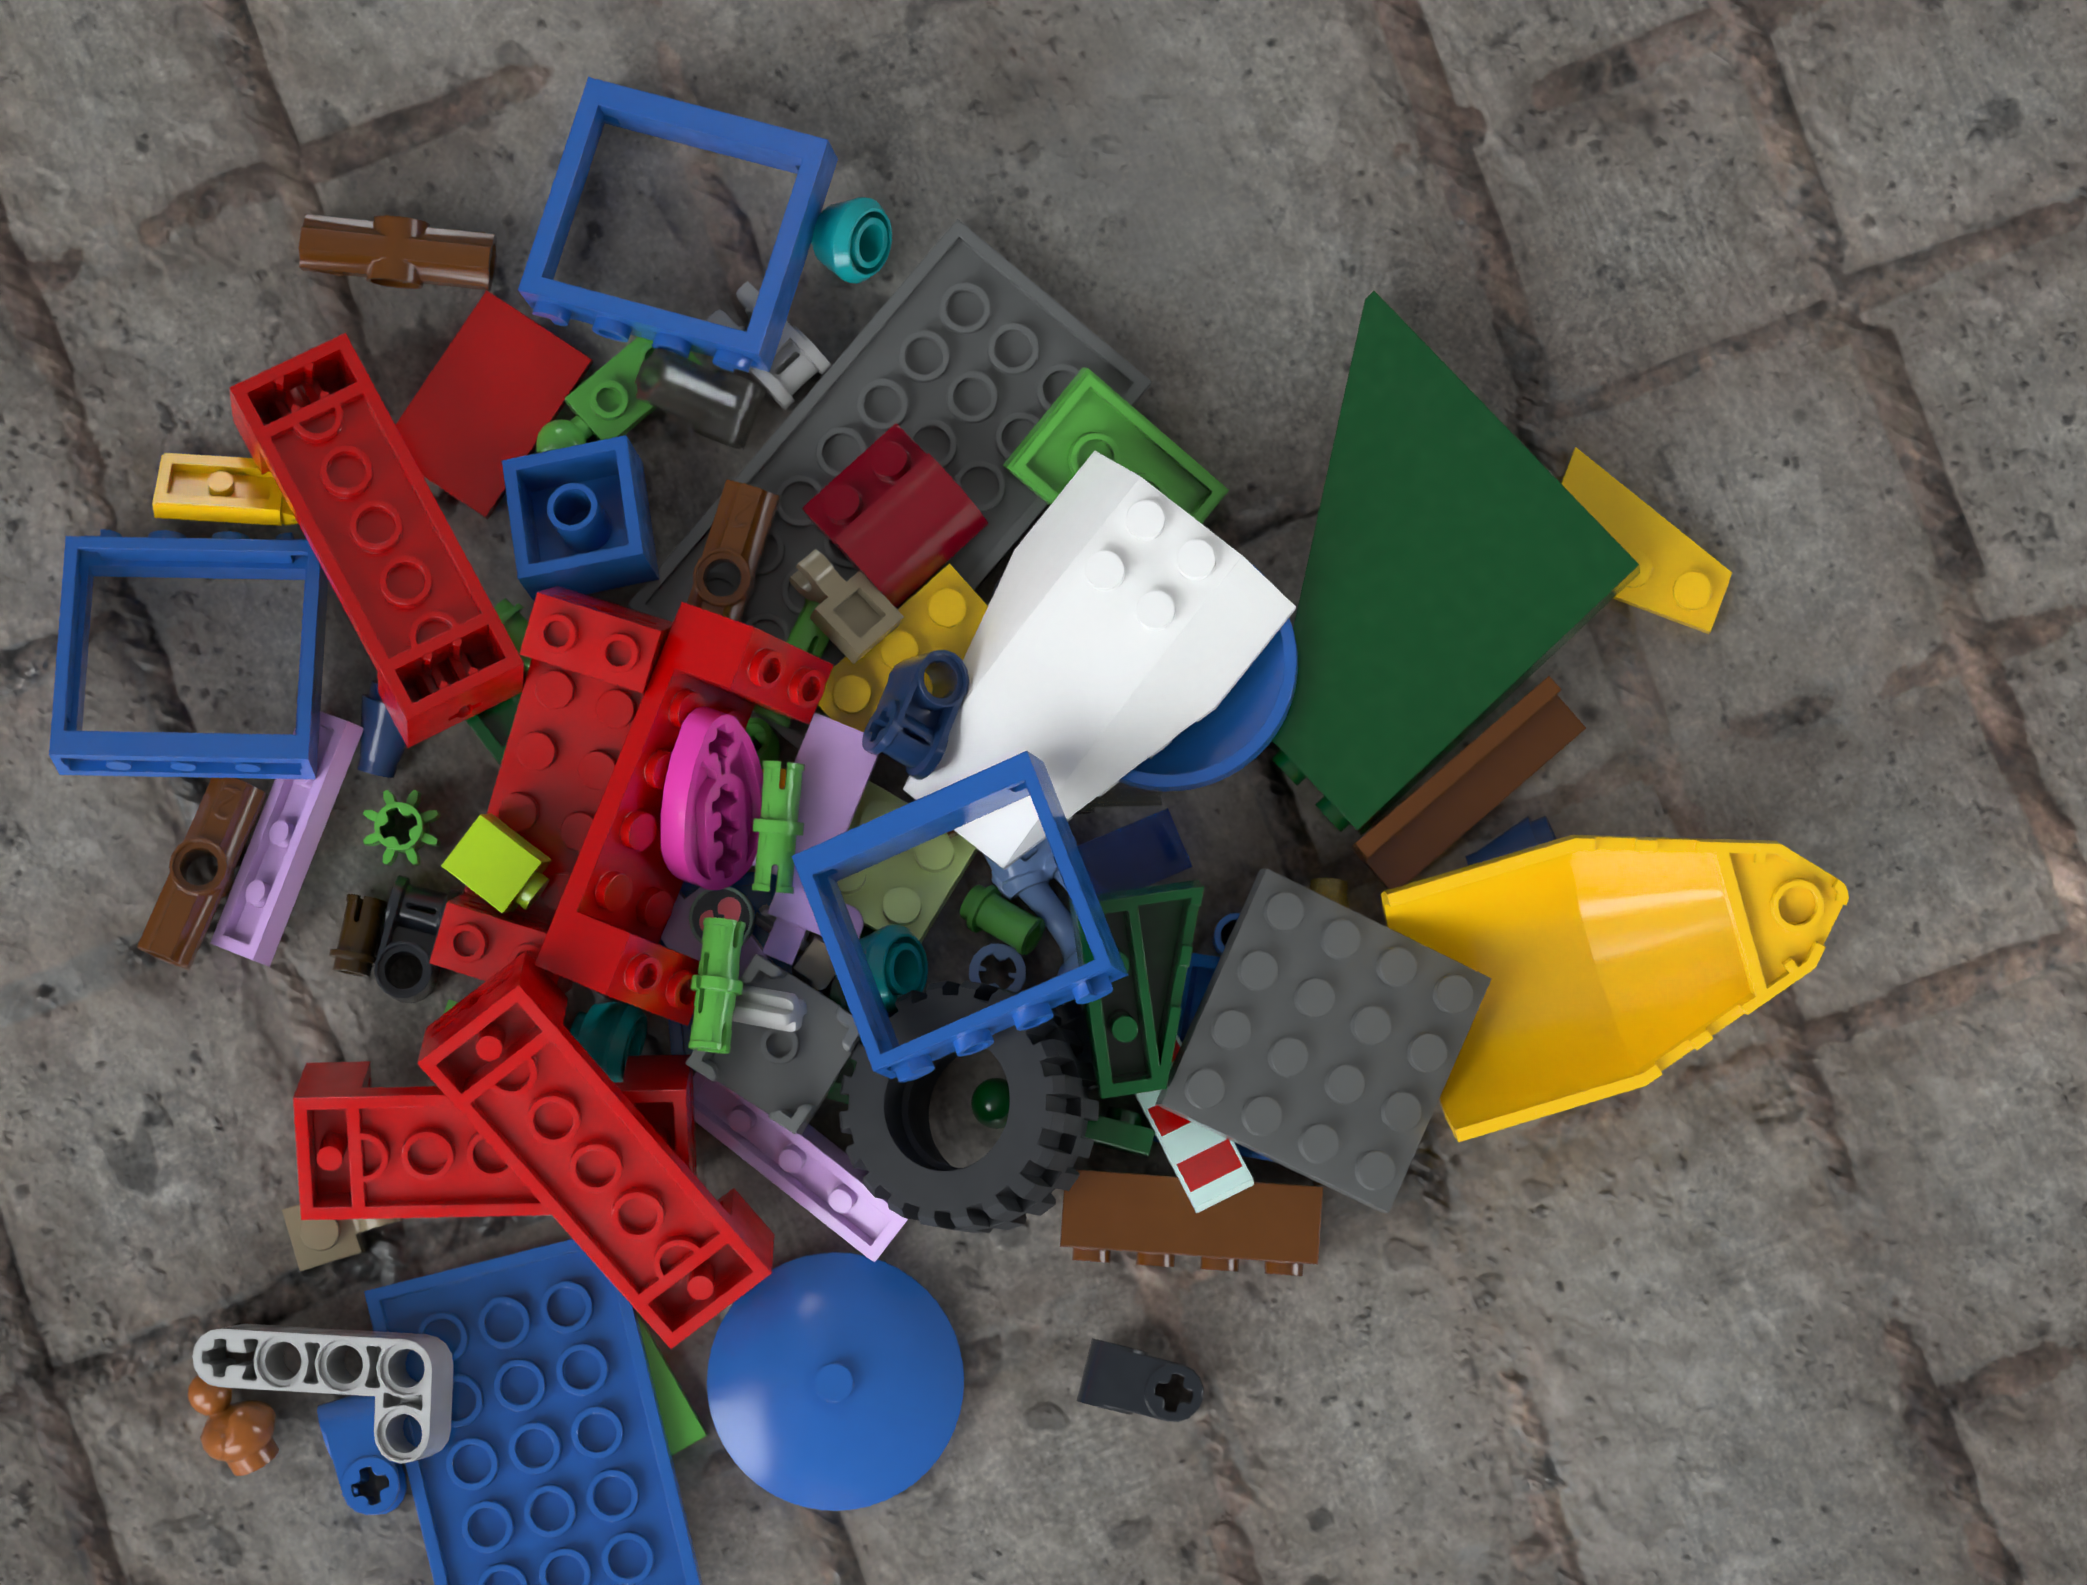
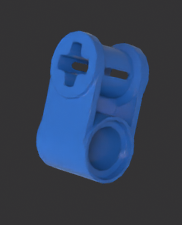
[317,1395,408,1515]

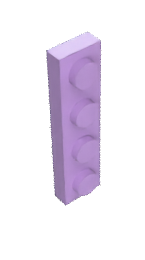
[210,711,364,967]
[693,1072,908,1262]

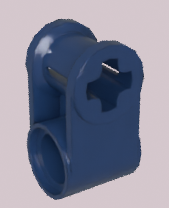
[862,650,969,780]

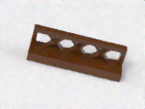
[1351,676,1586,890]

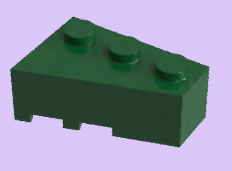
[1069,880,1204,1099]

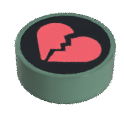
[689,887,756,944]

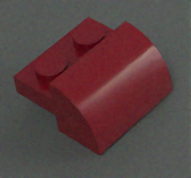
[802,423,989,608]

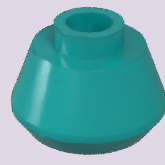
[811,197,892,284]
[859,925,928,1013]
[570,1001,648,1082]

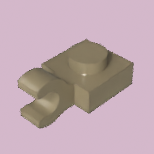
[789,549,904,664]
[282,1204,403,1271]

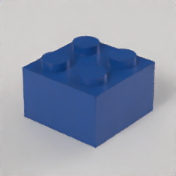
[502,435,660,602]

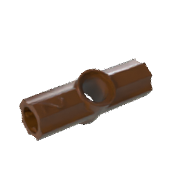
[299,214,497,291]
[687,479,780,622]
[137,778,267,970]

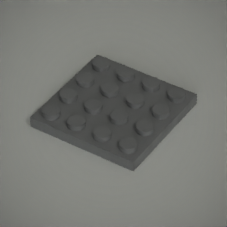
[1155,869,1492,1213]

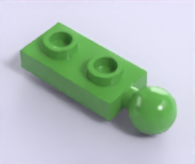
[536,337,703,453]

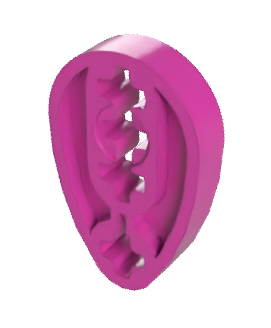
[661,706,763,890]

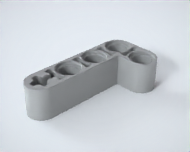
[192,1324,453,1463]

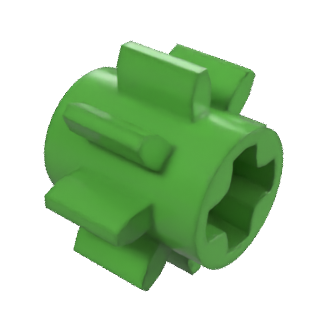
[363,790,441,866]

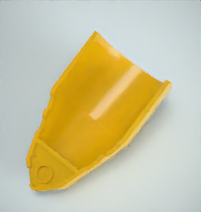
[1381,835,1849,1142]

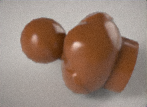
[188,1375,279,1476]

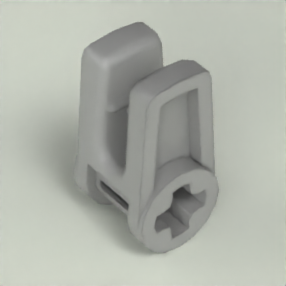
[706,281,832,410]

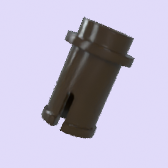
[329,894,388,978]

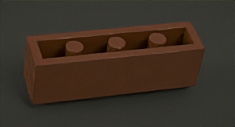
[1060,1170,1323,1276]

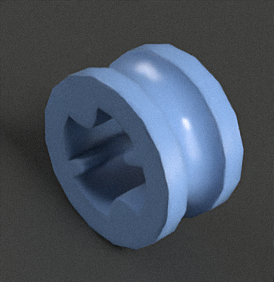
[969,944,1026,993]

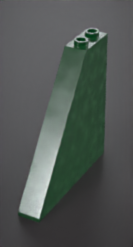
[1271,291,1640,835]

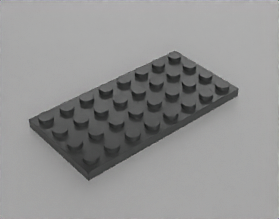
[627,219,1152,751]

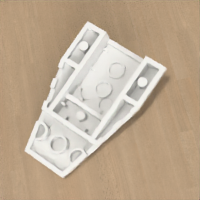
[903,451,1296,870]

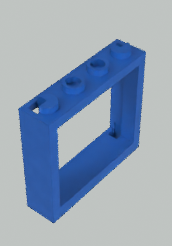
[518,77,838,373]
[49,529,328,779]
[791,751,1128,1082]

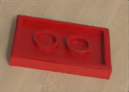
[396,290,594,520]

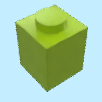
[441,813,552,914]

